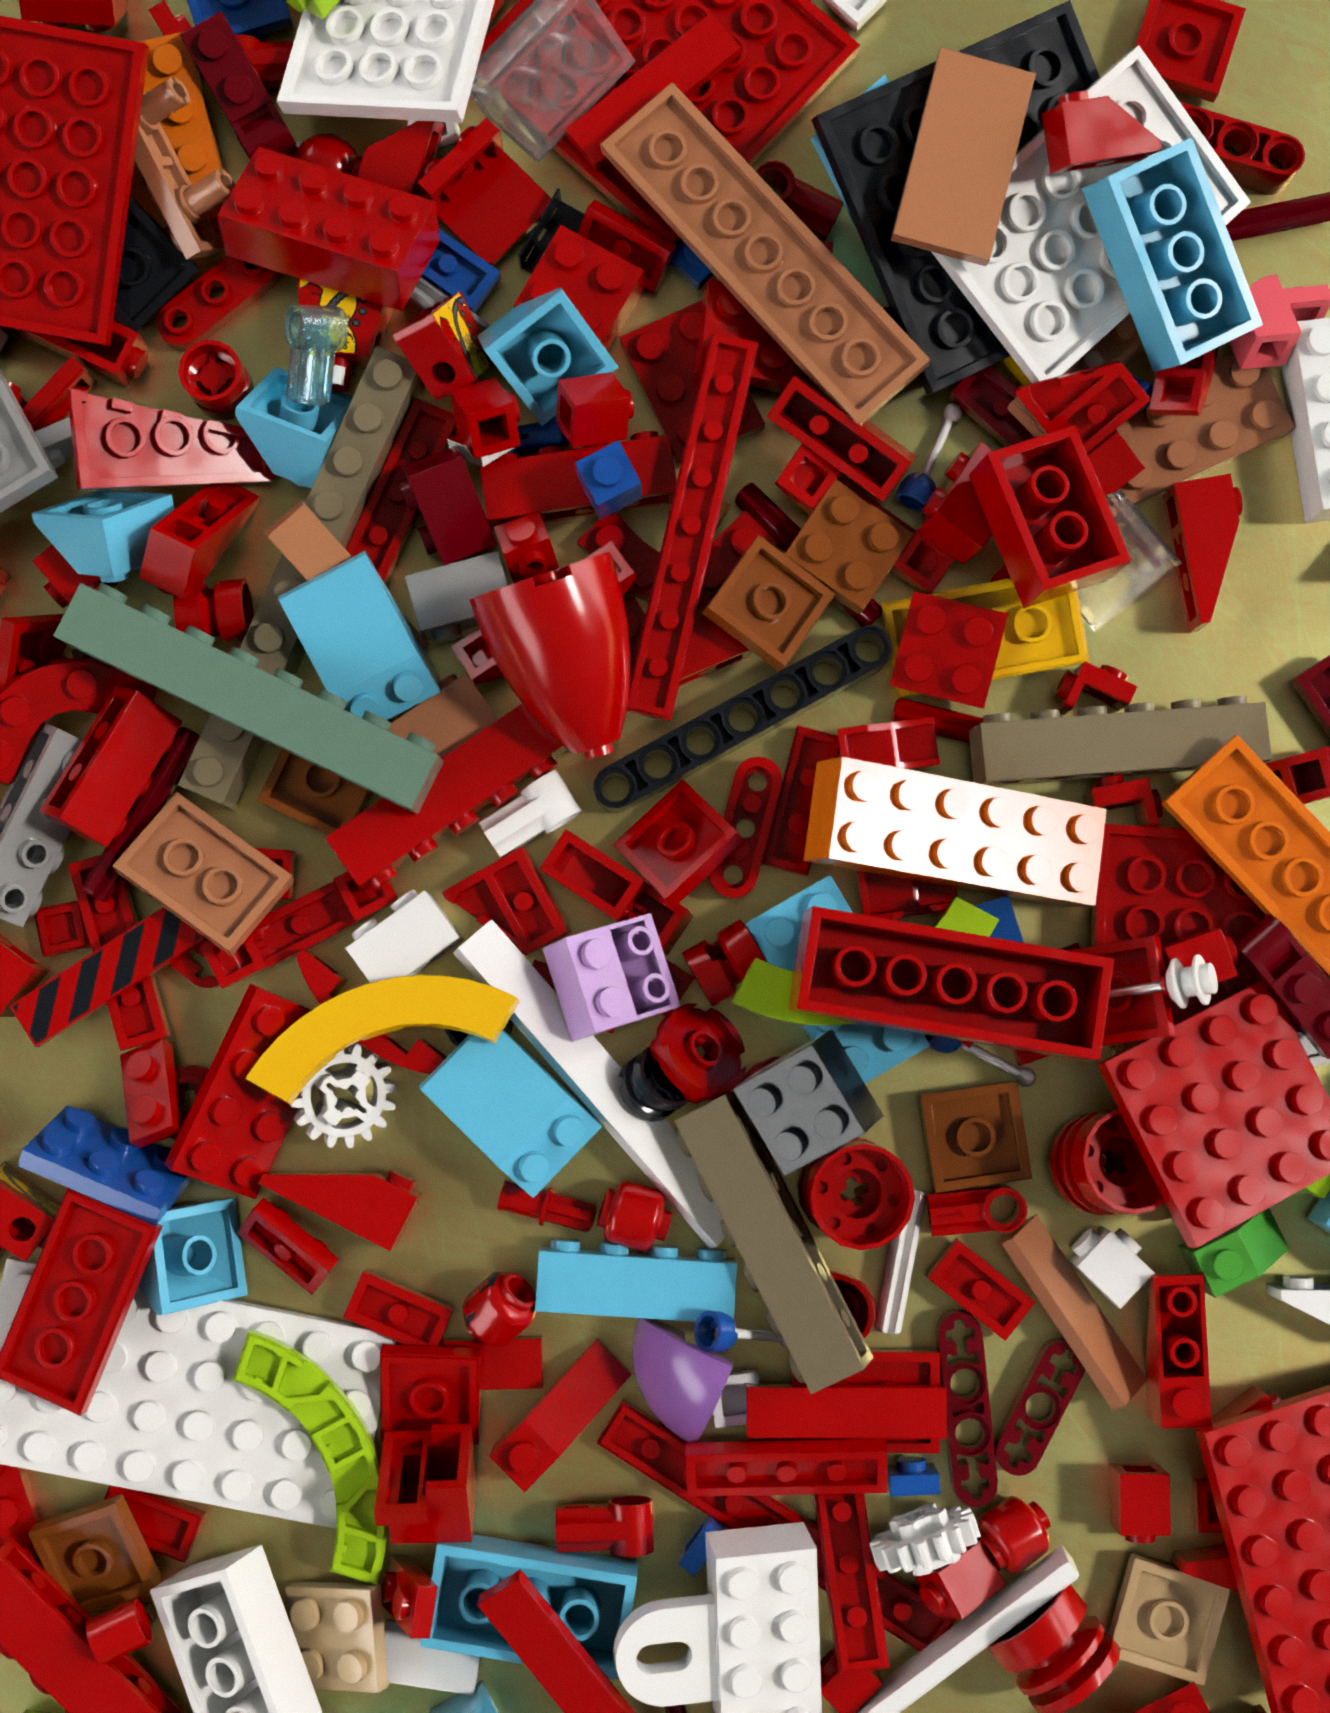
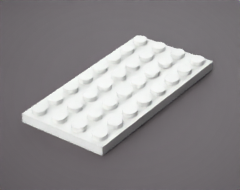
[0,1256,396,1529]

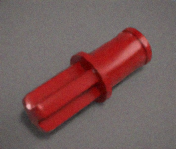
[497,1179,596,1232]

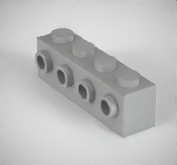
[0,722,82,928]

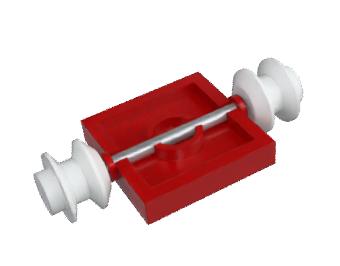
[1067,936,1218,1047]

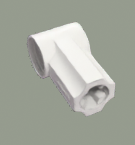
[479,770,582,858]

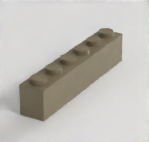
[969,696,1272,786]
[674,1091,874,1394]

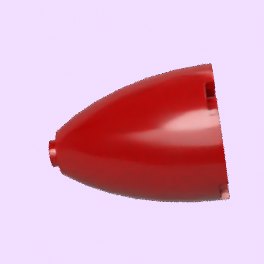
[469,552,631,760]

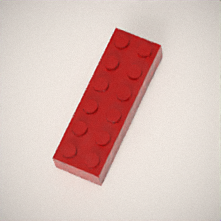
[788,906,1114,1061]

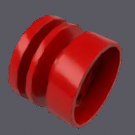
[1050,1109,1165,1215]
[797,1137,915,1250]
[987,1584,1121,1713]

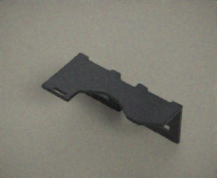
[518,188,585,274]

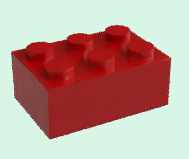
[969,425,1132,608]

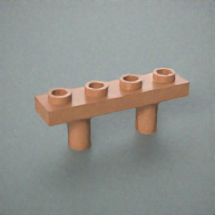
[134,77,235,260]

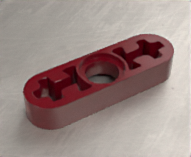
[994,1338,1085,1476]

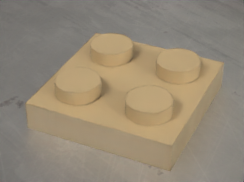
[1109,1553,1230,1686]
[285,1581,389,1693]

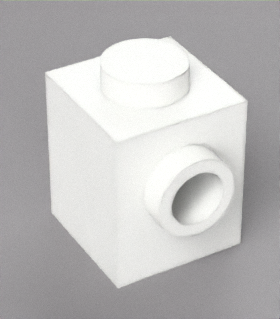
[1068,1226,1154,1309]

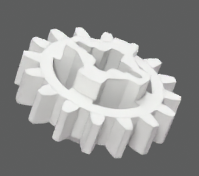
[289,1042,397,1148]
[869,1503,981,1576]

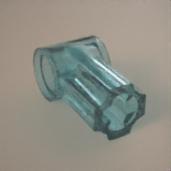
[284,304,348,406]

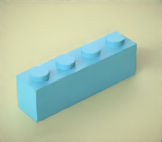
[535,1238,737,1322]

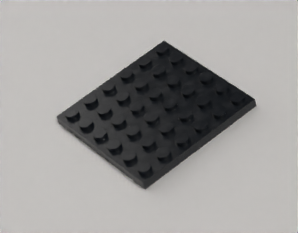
[811,0,1100,395]

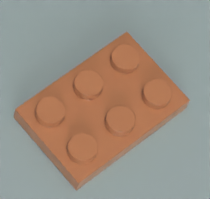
[112,792,294,957]

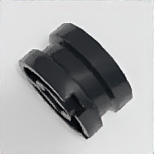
[618,1046,688,1122]

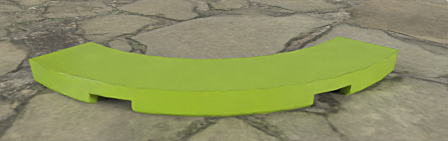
[731,896,1000,1026]
[233,1329,388,1585]

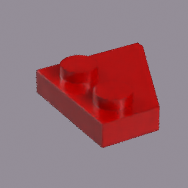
[442,847,571,956]

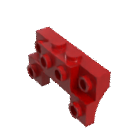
[837,716,958,920]

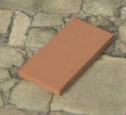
[891,47,1036,266]

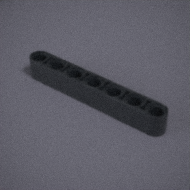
[593,625,892,813]

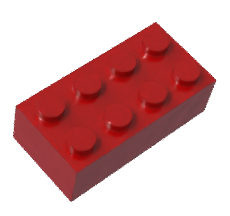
[217,147,440,311]

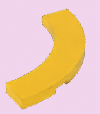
[245,975,520,1105]

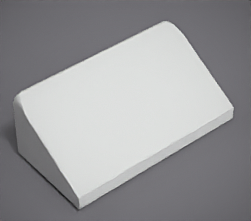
[384,1618,481,1695]

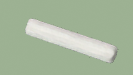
[874,1189,926,1335]

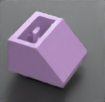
[542,913,681,1042]

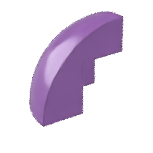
[632,1318,733,1443]

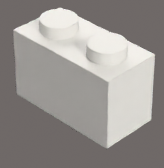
[345,890,464,983]

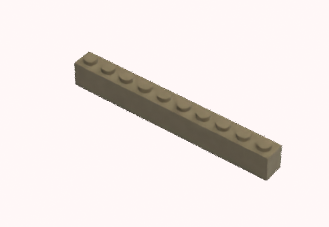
[178,345,425,810]

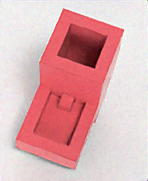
[1230,274,1330,370]

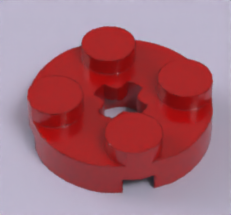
[650,1003,746,1104]

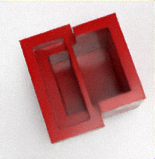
[374,1424,477,1544]

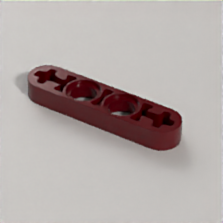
[935,1309,998,1507]

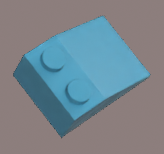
[278,551,441,720]
[418,1030,602,1198]

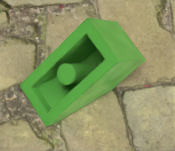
[1178,1208,1289,1298]

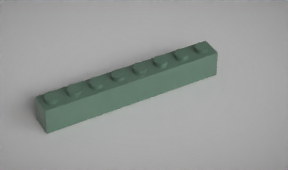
[53,583,444,814]

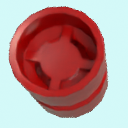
[178,340,254,421]
[173,579,254,643]
[681,919,766,1007]

